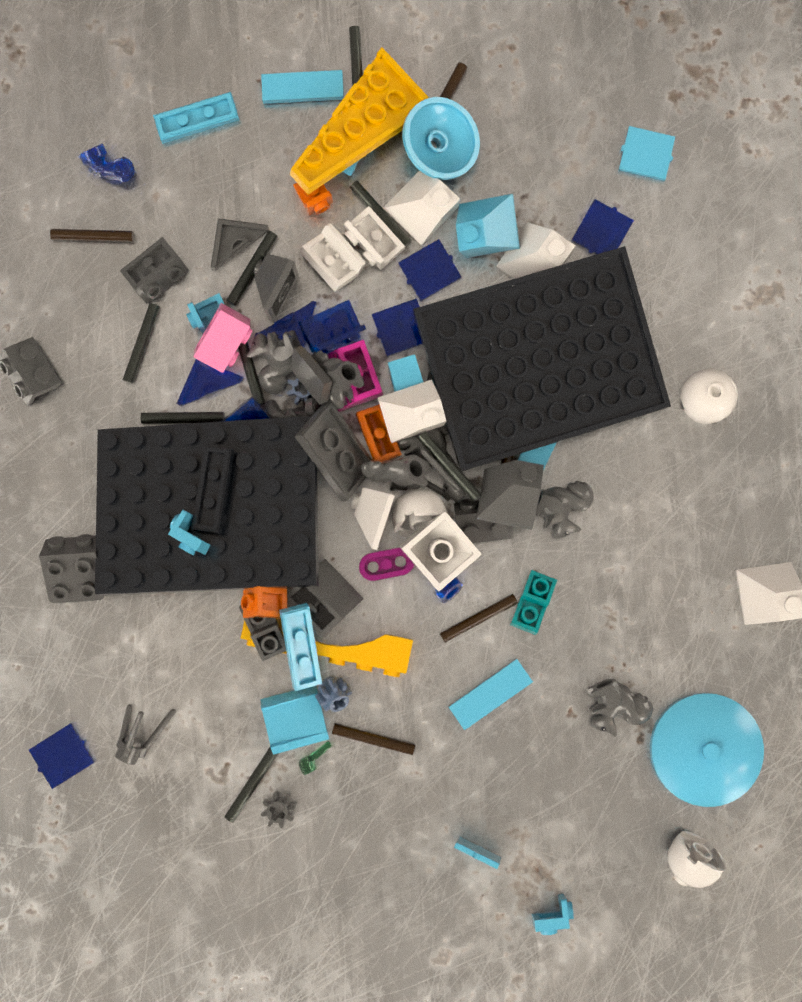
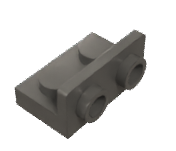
[120,237,189,304]

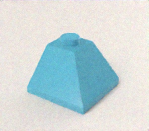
[456,194,520,258]

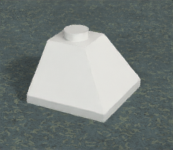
[383,170,460,247]
[496,222,575,279]
[378,380,446,443]
[351,488,395,552]
[399,511,482,591]
[735,562,802,625]

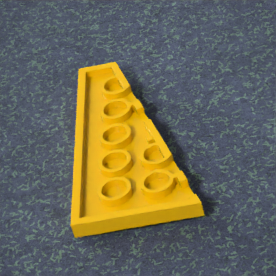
[290,47,429,195]

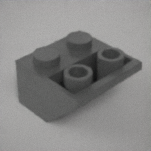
[287,559,364,638]

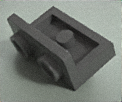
[0,337,61,405]
[453,499,514,543]

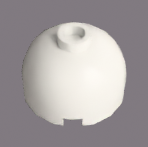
[680,368,738,424]
[392,487,448,537]
[667,831,727,888]

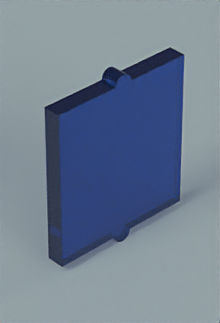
[571,199,634,254]
[398,239,462,302]
[372,298,422,357]
[29,723,95,789]

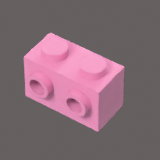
[193,303,252,373]

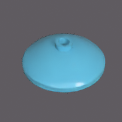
[402,97,480,180]

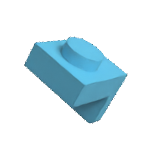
[186,293,225,334]
[168,510,211,555]
[532,894,574,935]

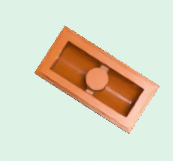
[355,404,402,462]

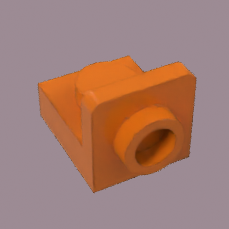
[293,183,333,216]
[241,586,287,618]

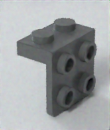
[39,534,104,603]

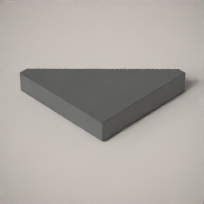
[211,218,269,270]

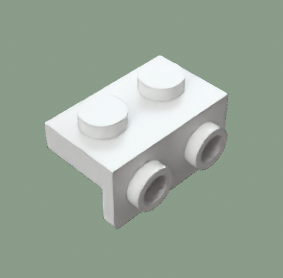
[344,206,405,270]
[299,223,365,292]

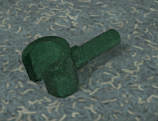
[299,741,332,775]

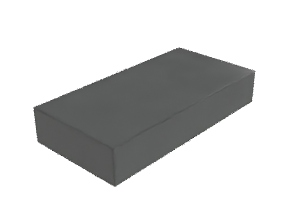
[290,346,332,405]

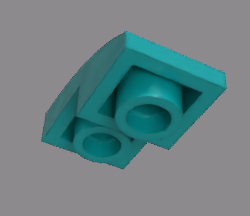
[510,570,557,635]

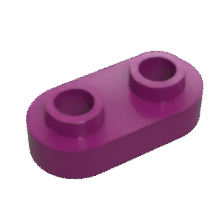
[359,548,414,581]

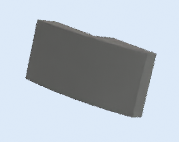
[239,605,286,661]

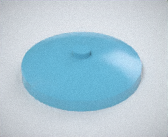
[650,693,764,807]

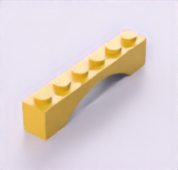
[240,618,413,677]

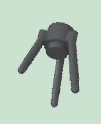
[420,449,466,503]
[115,704,176,765]

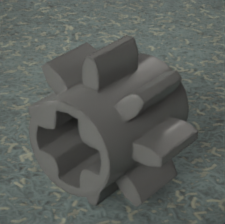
[261,792,296,829]

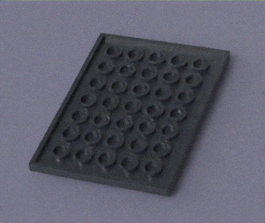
[412,246,671,471]
[95,416,319,596]

